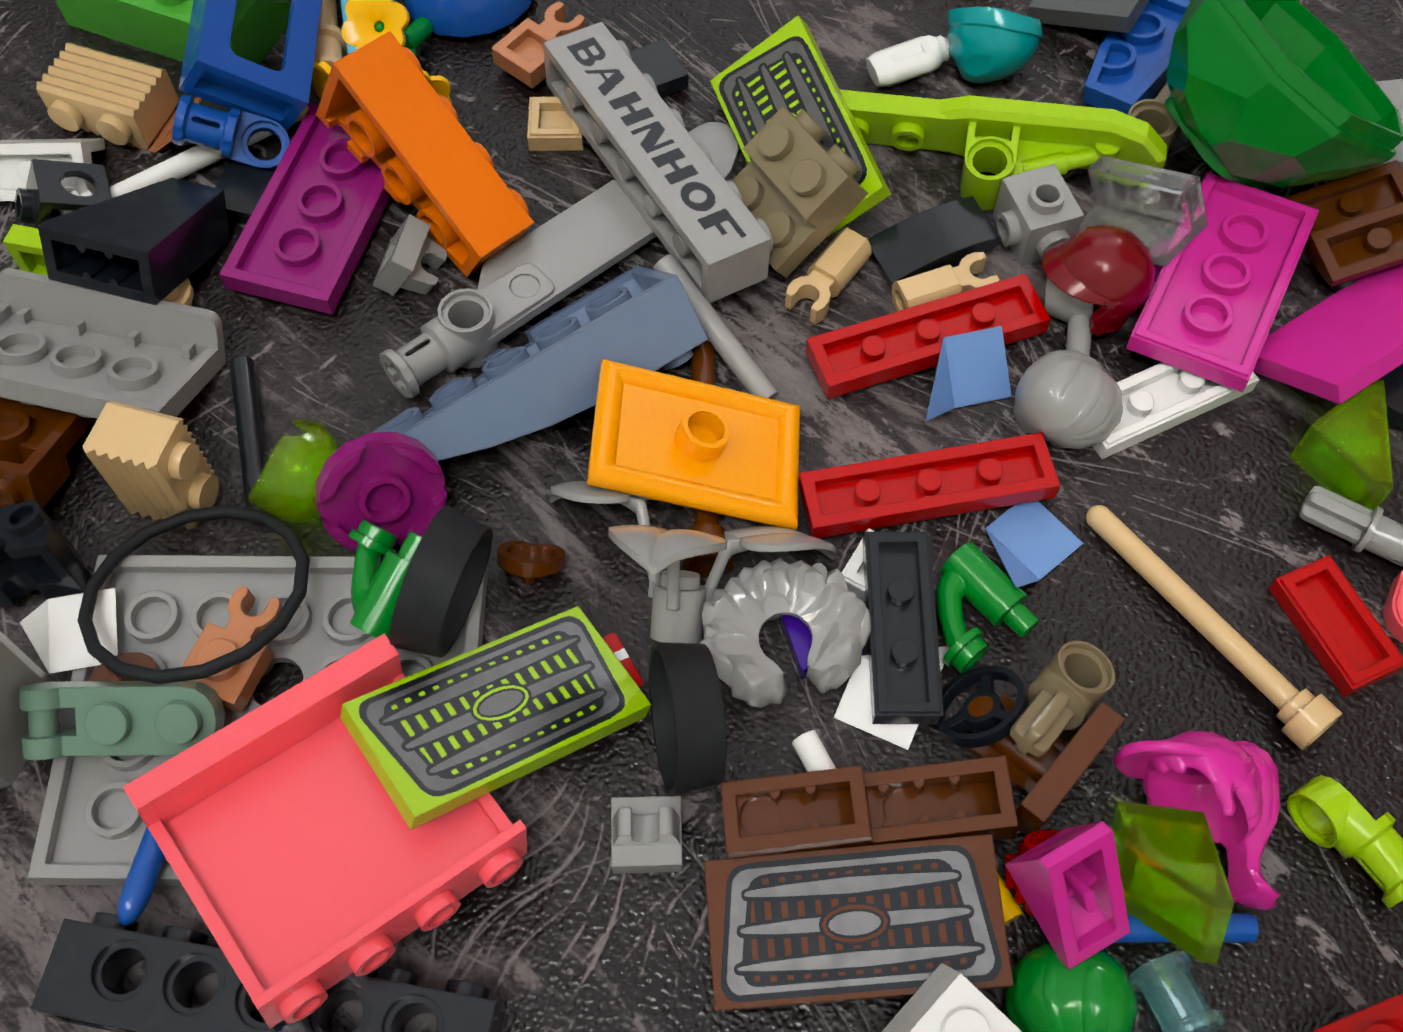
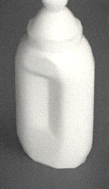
[866,35,951,87]

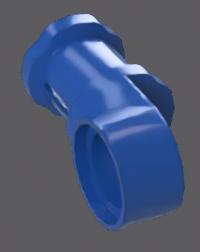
[172,94,290,172]

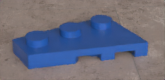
[1083,0,1190,114]

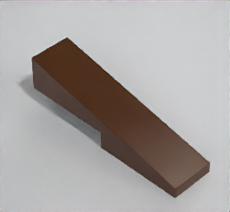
[720,755,1018,857]

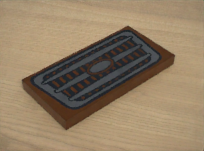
[704,834,1014,1012]

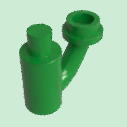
[348,519,422,639]
[936,541,1040,674]

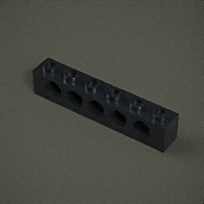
[30,912,506,1032]

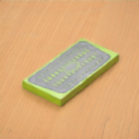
[710,16,891,239]
[340,606,652,830]

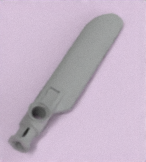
[379,122,738,398]

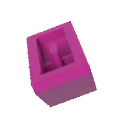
[1005,821,1130,970]

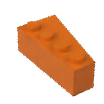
[316,31,534,277]

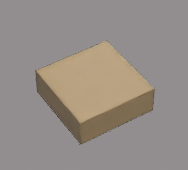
[527,97,584,151]

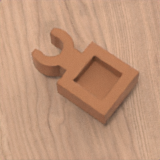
[491,1,585,89]
[182,586,283,714]

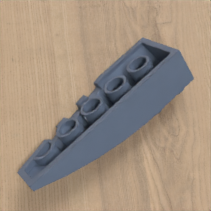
[372,266,708,461]

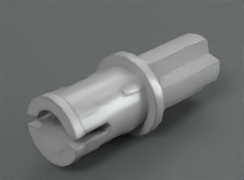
[1299,486,1403,567]

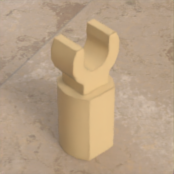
[785,227,872,324]
[892,252,1000,311]

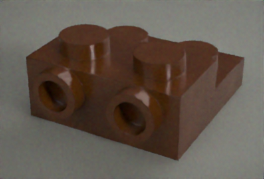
[0,397,97,508]

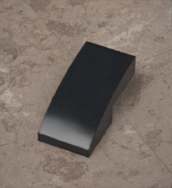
[868,196,1002,285]

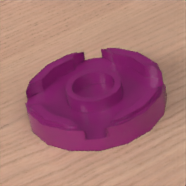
[315,432,447,551]

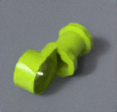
[1287,775,1403,909]

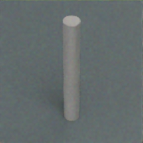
[653,254,779,399]

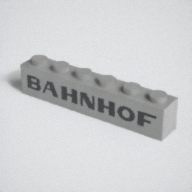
[543,21,773,303]

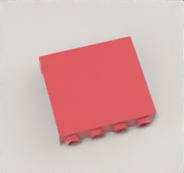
[123,634,527,1029]

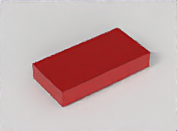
[1268,555,1403,698]

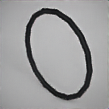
[77,505,310,684]

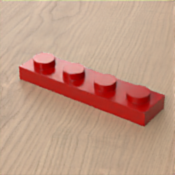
[805,273,1051,399]
[799,432,1060,538]

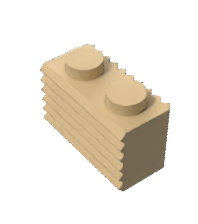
[36,43,180,149]
[82,401,219,530]

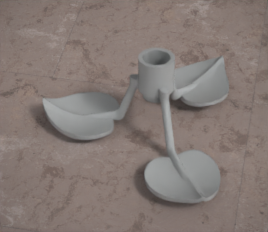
[549,481,836,644]

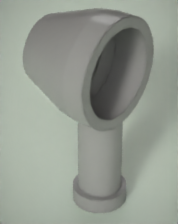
[1045,277,1094,356]

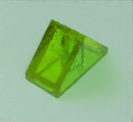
[1289,380,1393,510]

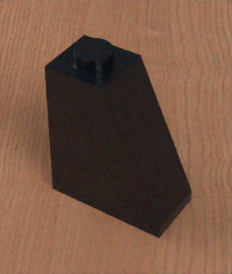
[38,178,230,305]

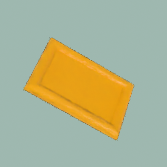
[587,359,800,530]

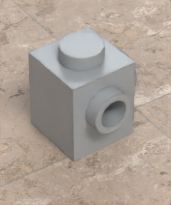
[993,164,1085,266]

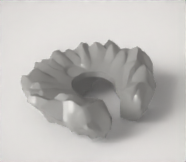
[699,557,871,708]

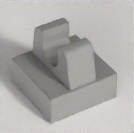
[373,214,447,296]
[611,796,683,874]

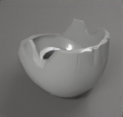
[1013,350,1123,449]

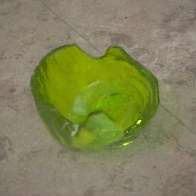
[247,419,341,523]

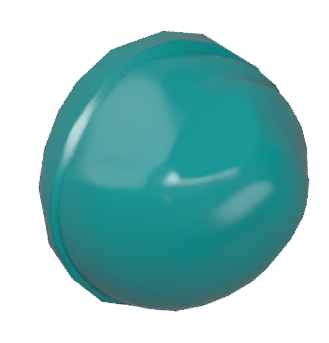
[947,7,1043,84]

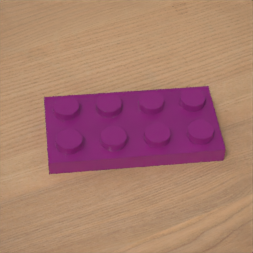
[219,103,391,315]

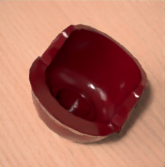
[1041,224,1155,336]

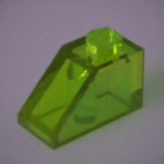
[1111,801,1234,964]

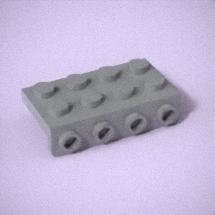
[0,268,226,419]

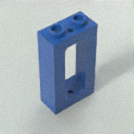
[178,0,322,131]

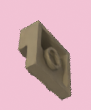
[732,106,868,278]

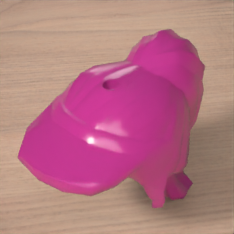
[1113,731,1280,910]

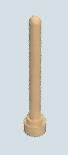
[1086,505,1343,751]

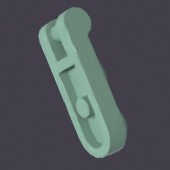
[18,680,225,760]

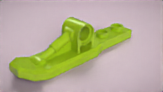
[839,89,1167,211]

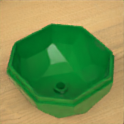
[1165,0,1403,190]

